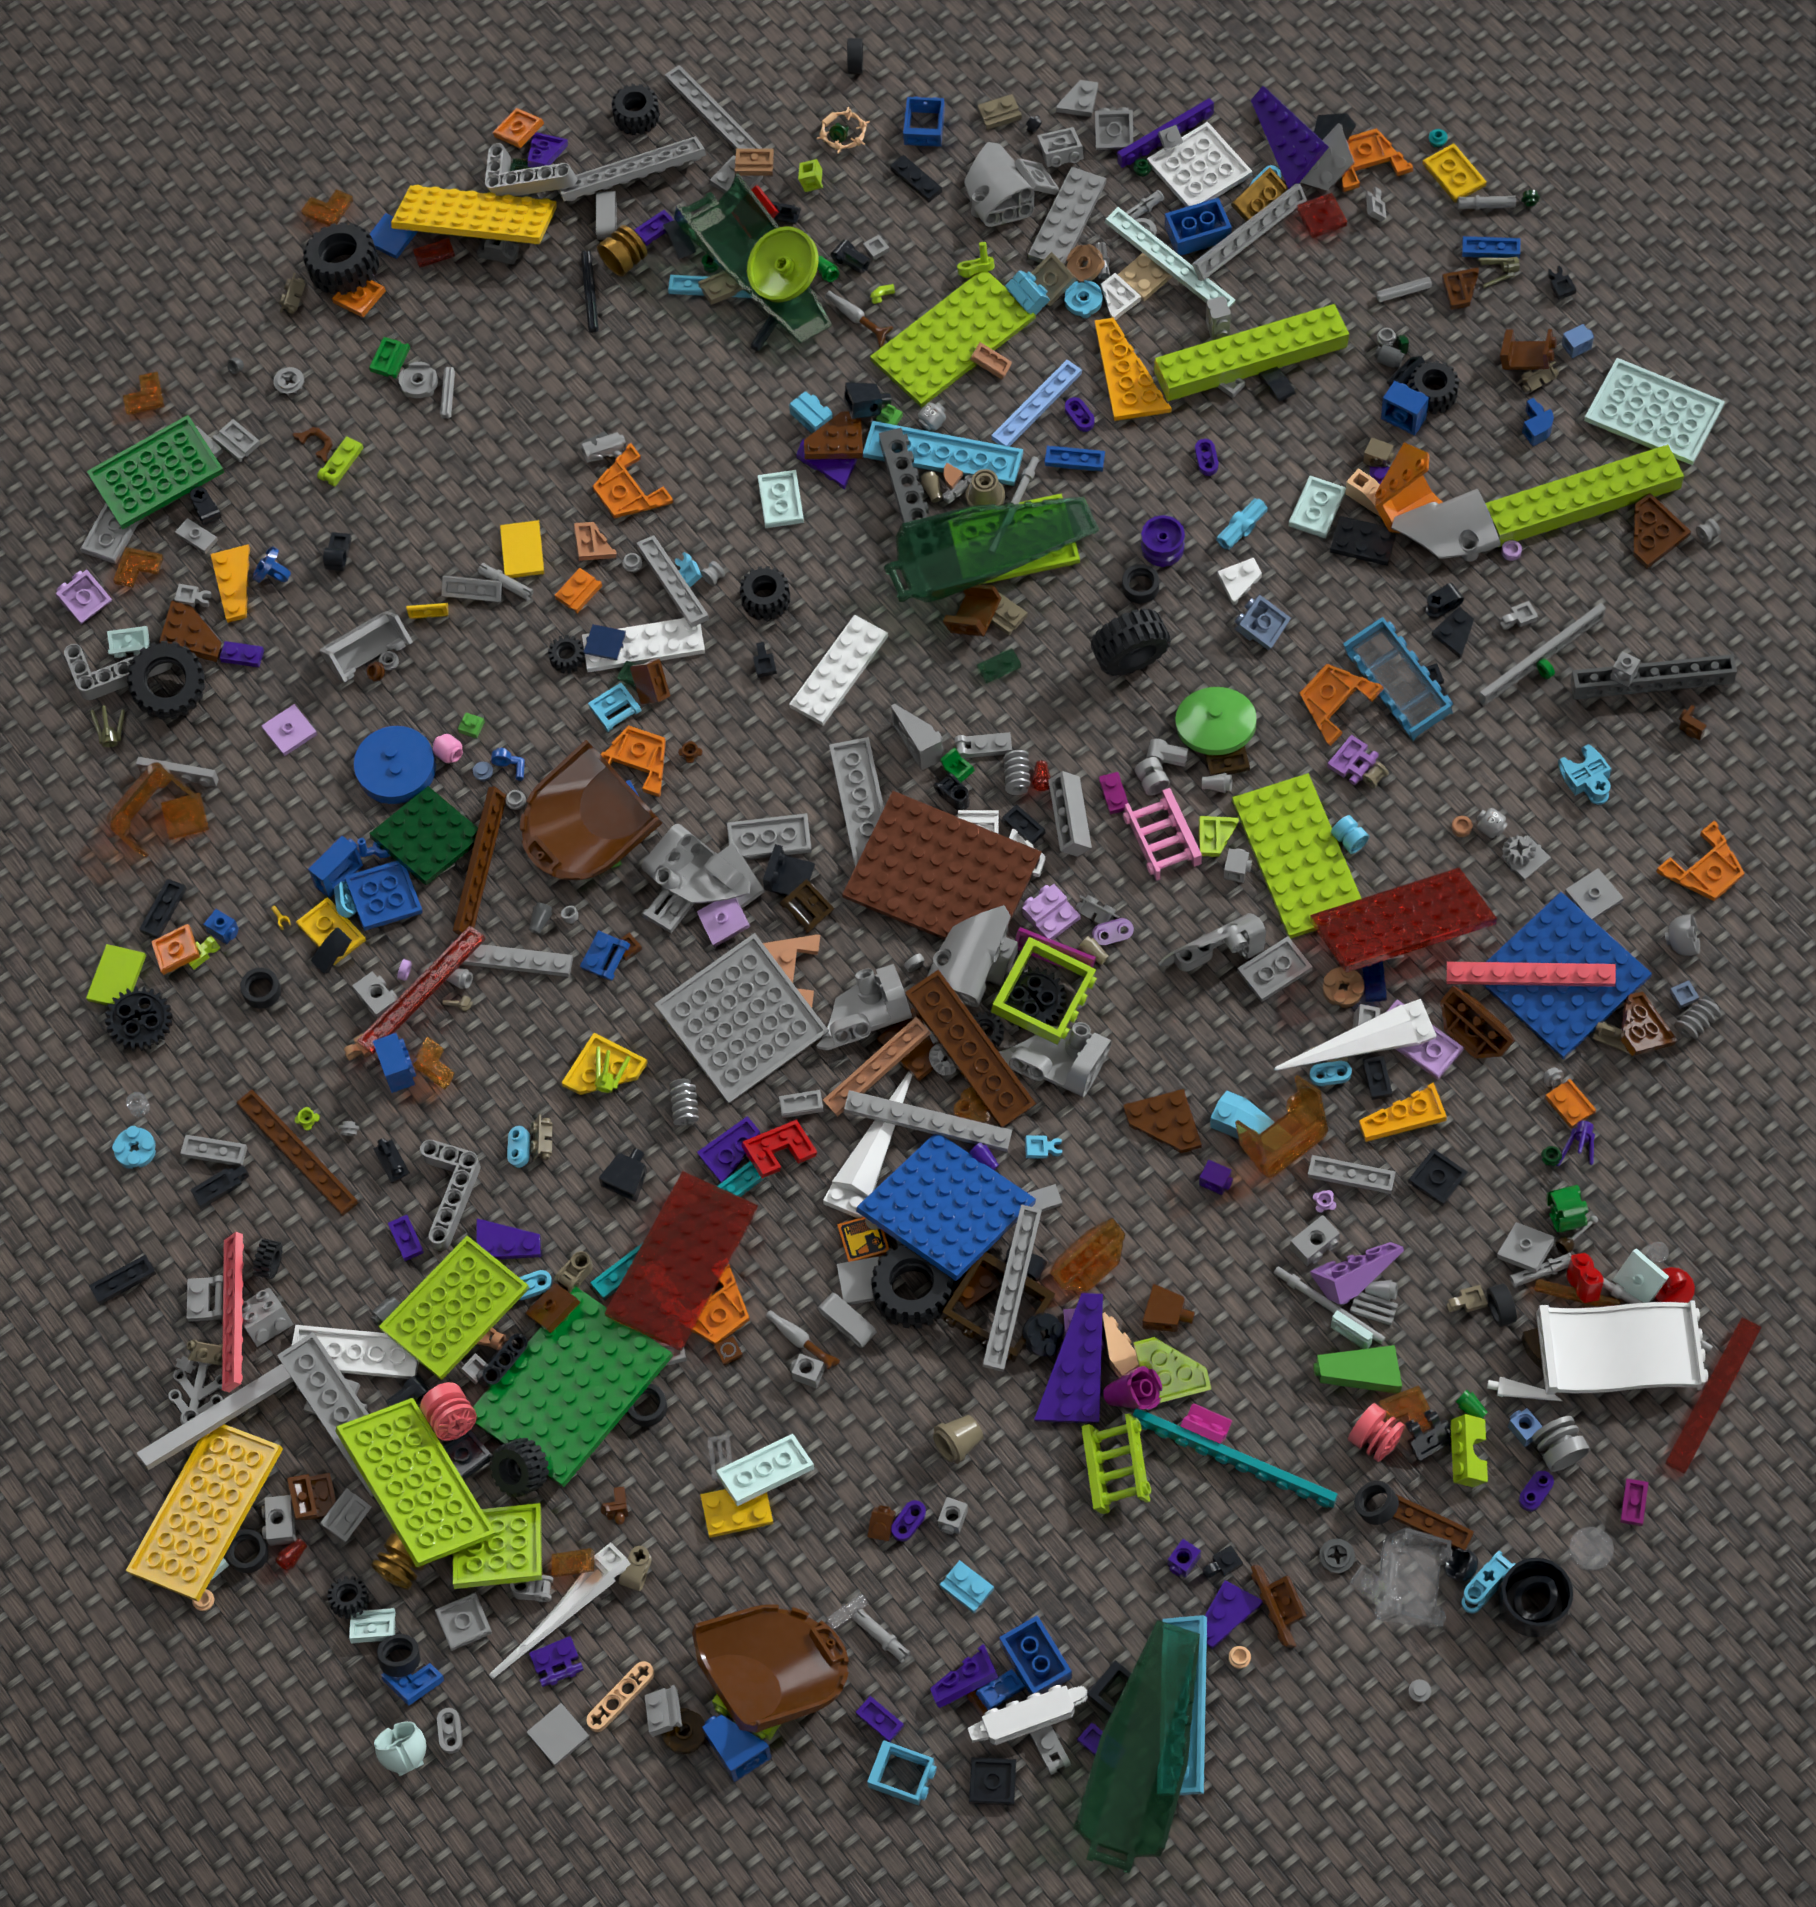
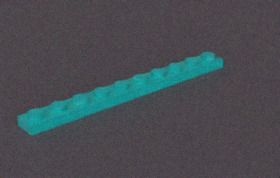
[590,1161,766,1300]
[1133,1409,1338,1508]

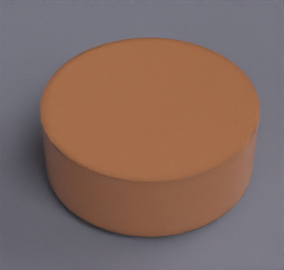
[1451,816,1473,837]

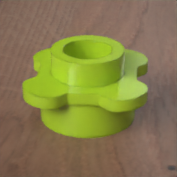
[295,1107,320,1131]

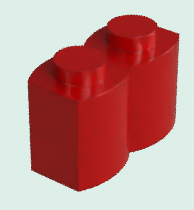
[1566,1253,1604,1303]

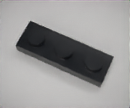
[890,155,942,203]
[139,878,187,939]
[89,1254,156,1305]

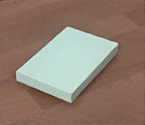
[758,470,804,528]
[1288,476,1346,538]

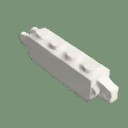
[968,1685,1088,1745]

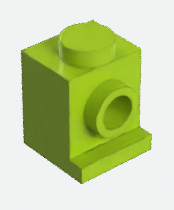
[798,159,823,192]

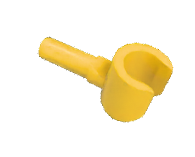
[271,906,291,930]

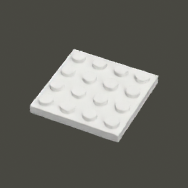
[1147,122,1253,207]

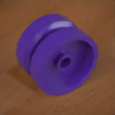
[1141,515,1185,567]

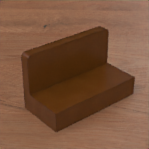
[630,658,671,704]

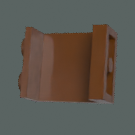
[1500,329,1557,370]
[943,583,1002,637]

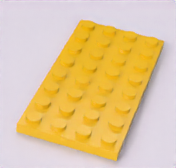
[391,185,557,244]
[126,1424,283,1602]

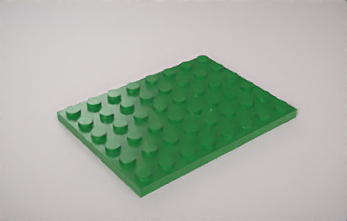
[473,1286,673,1488]

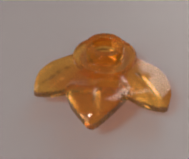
[954,1087,991,1123]

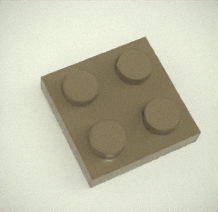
[1031,252,1077,306]

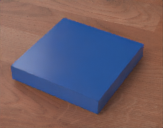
[370,213,418,259]

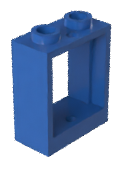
[903,97,945,147]
[308,836,363,899]

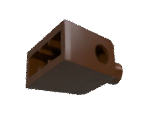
[1142,1284,1195,1332]

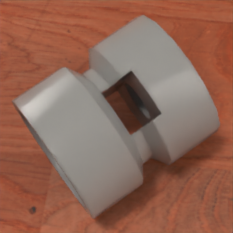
[1135,757,1170,795]

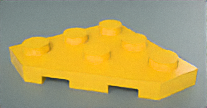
[562,1033,648,1095]

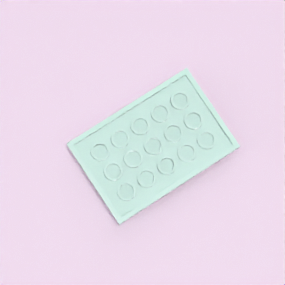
[1584,358,1725,465]

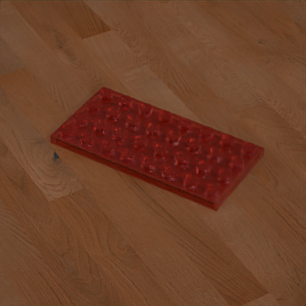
[1310,867,1497,973]
[605,1171,758,1351]

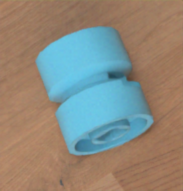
[1331,815,1370,854]

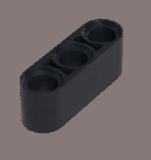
[477,1333,528,1388]

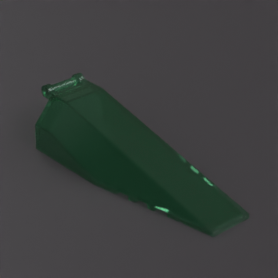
[674,173,832,344]
[884,497,1099,603]
[1073,1620,1200,1874]

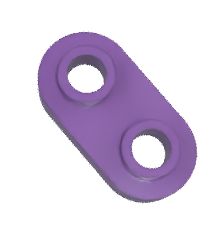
[1092,918,1134,945]

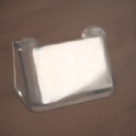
[1376,1528,1452,1628]

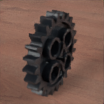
[1002,966,1066,1031]
[105,986,173,1051]

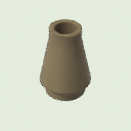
[920,472,942,503]
[1078,936,1109,965]

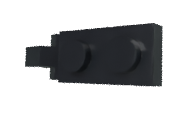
[190,1165,249,1209]

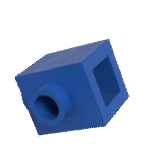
[204,909,239,945]

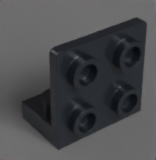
[763,844,815,896]

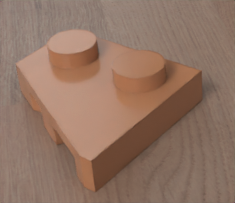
[574,522,617,561]

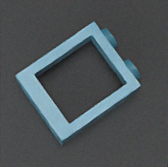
[867,1740,937,1806]

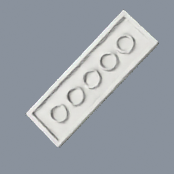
[789,615,888,726]
[582,618,705,672]
[292,1325,419,1379]

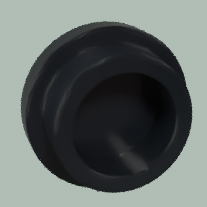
[1026,115,1042,133]

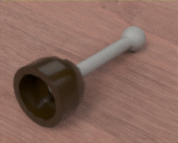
[1555,1216,1598,1255]

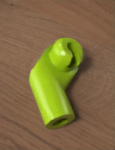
[870,284,895,304]

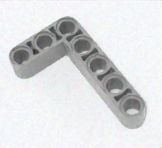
[485,143,577,196]
[64,644,173,700]
[420,1140,481,1251]

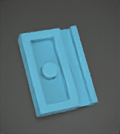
[940,1560,994,1613]

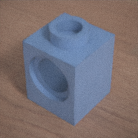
[1562,324,1594,358]
[1508,1408,1542,1447]

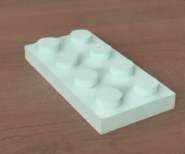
[716,1434,814,1506]

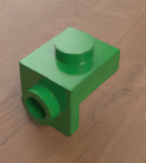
[940,748,975,782]

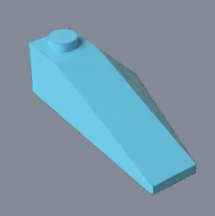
[1210,1091,1296,1159]

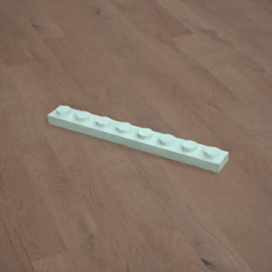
[1105,207,1235,308]

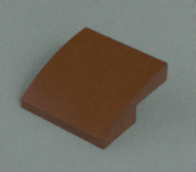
[287,1473,336,1520]

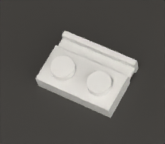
[958,810,999,833]

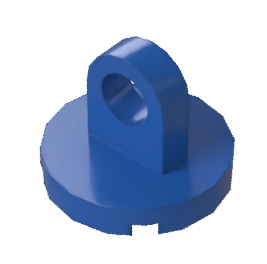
[252,546,291,583]

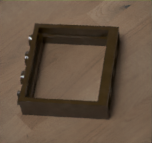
[941,1252,1055,1362]

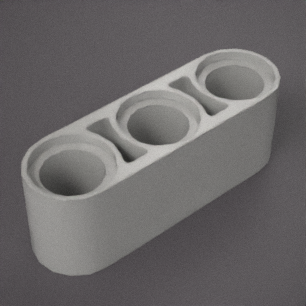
[596,191,617,240]
[817,1292,877,1348]

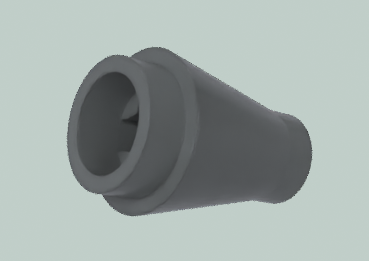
[528,902,552,934]

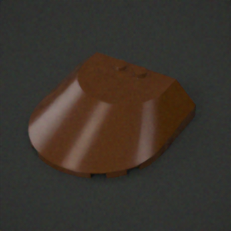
[520,740,662,880]
[692,1604,849,1733]

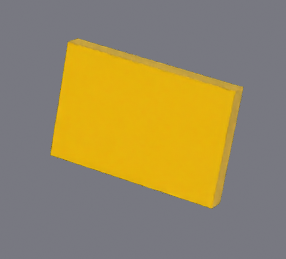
[1422,143,1487,203]
[500,520,545,578]
[296,897,366,965]

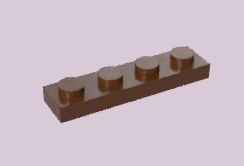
[1392,1494,1474,1550]

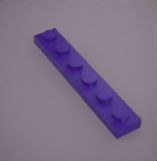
[1117,98,1214,168]

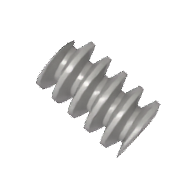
[1003,750,1030,795]
[1675,995,1722,1039]
[669,1078,699,1125]

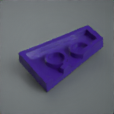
[528,132,568,168]
[796,439,857,490]
[697,1116,760,1184]
[477,1218,541,1260]
[1205,1580,1264,1649]
[930,1643,999,1708]

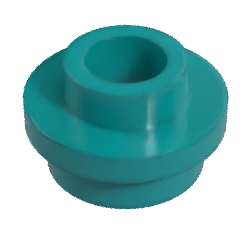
[1429,129,1448,147]

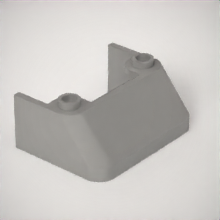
[319,611,413,682]

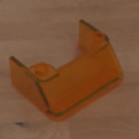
[107,762,199,857]
[1235,1075,1328,1178]

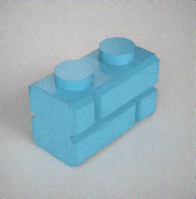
[1005,270,1050,315]
[789,392,833,433]

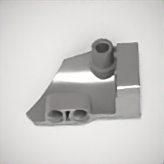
[964,142,1034,227]
[1391,489,1500,562]
[642,824,751,903]
[927,905,1011,1008]
[1158,913,1266,972]
[817,964,912,1050]
[999,1022,1112,1097]

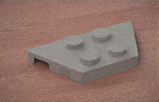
[1300,123,1355,191]

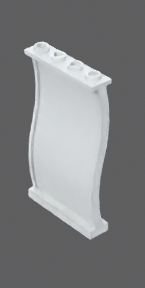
[1536,1301,1708,1395]

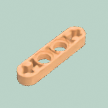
[587,1661,654,1732]

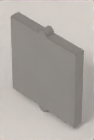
[1501,835,1551,881]

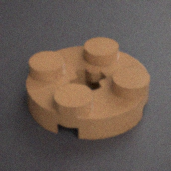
[1066,244,1105,282]
[1323,966,1364,1008]

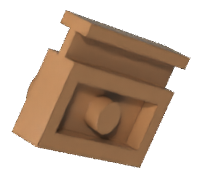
[735,149,774,176]

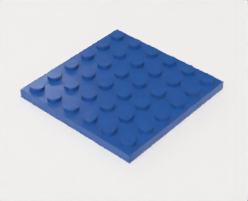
[1482,892,1652,1059]
[856,1134,1036,1281]

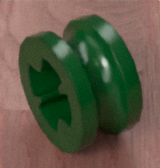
[702,253,719,273]

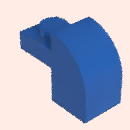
[1522,398,1554,447]

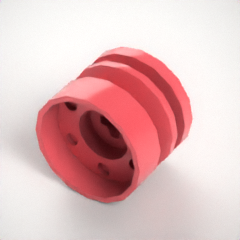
[420,1382,477,1441]
[1348,1403,1405,1462]

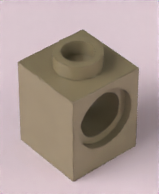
[1363,438,1395,467]

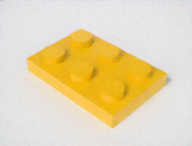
[700,1489,774,1538]

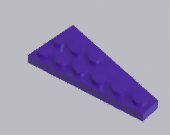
[1251,86,1329,189]
[1034,1293,1103,1423]

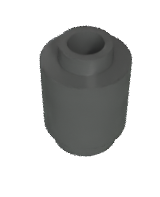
[1374,344,1405,368]
[371,1296,400,1327]

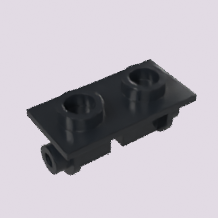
[771,201,801,224]
[373,1138,410,1183]

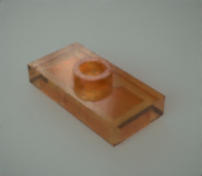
[551,1548,594,1577]

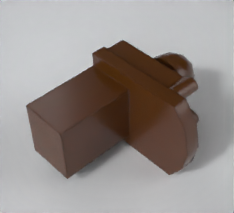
[600,1486,629,1525]

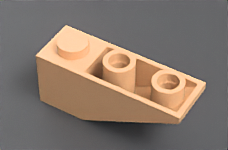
[1345,468,1380,517]
[1102,1312,1139,1378]

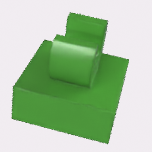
[876,404,903,425]
[458,713,485,738]

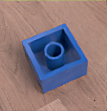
[1381,381,1429,436]
[373,1033,416,1093]

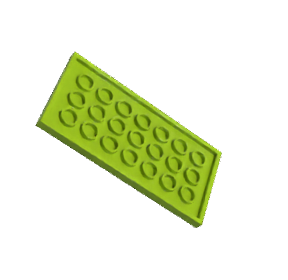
[870,272,1036,408]
[1232,773,1367,939]
[335,1398,495,1567]

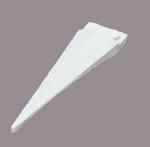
[1274,999,1437,1071]
[823,1072,912,1218]
[489,1542,631,1679]

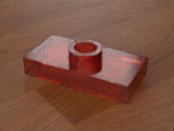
[413,238,455,268]

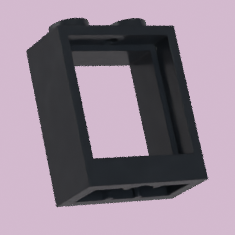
[1087,1660,1158,1733]

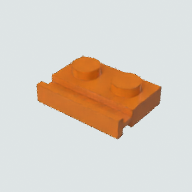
[555,568,602,614]
[1545,1079,1596,1129]

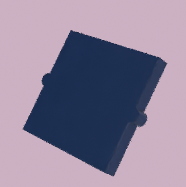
[584,624,626,660]

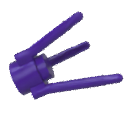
[1556,1121,1595,1166]

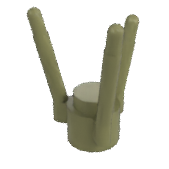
[1478,257,1520,288]
[90,705,125,748]

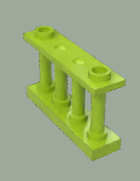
[1081,1413,1151,1514]

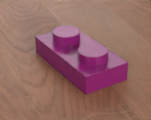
[1099,772,1128,815]
[1620,1478,1649,1526]

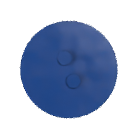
[354,726,436,804]

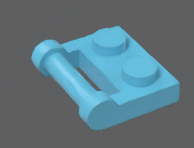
[588,683,642,732]

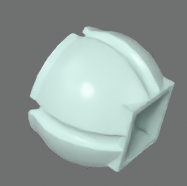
[374,1721,426,1776]

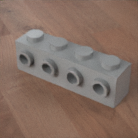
[1049,771,1092,857]

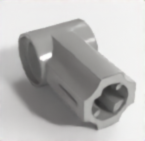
[1146,739,1188,767]

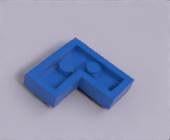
[381,1663,444,1706]

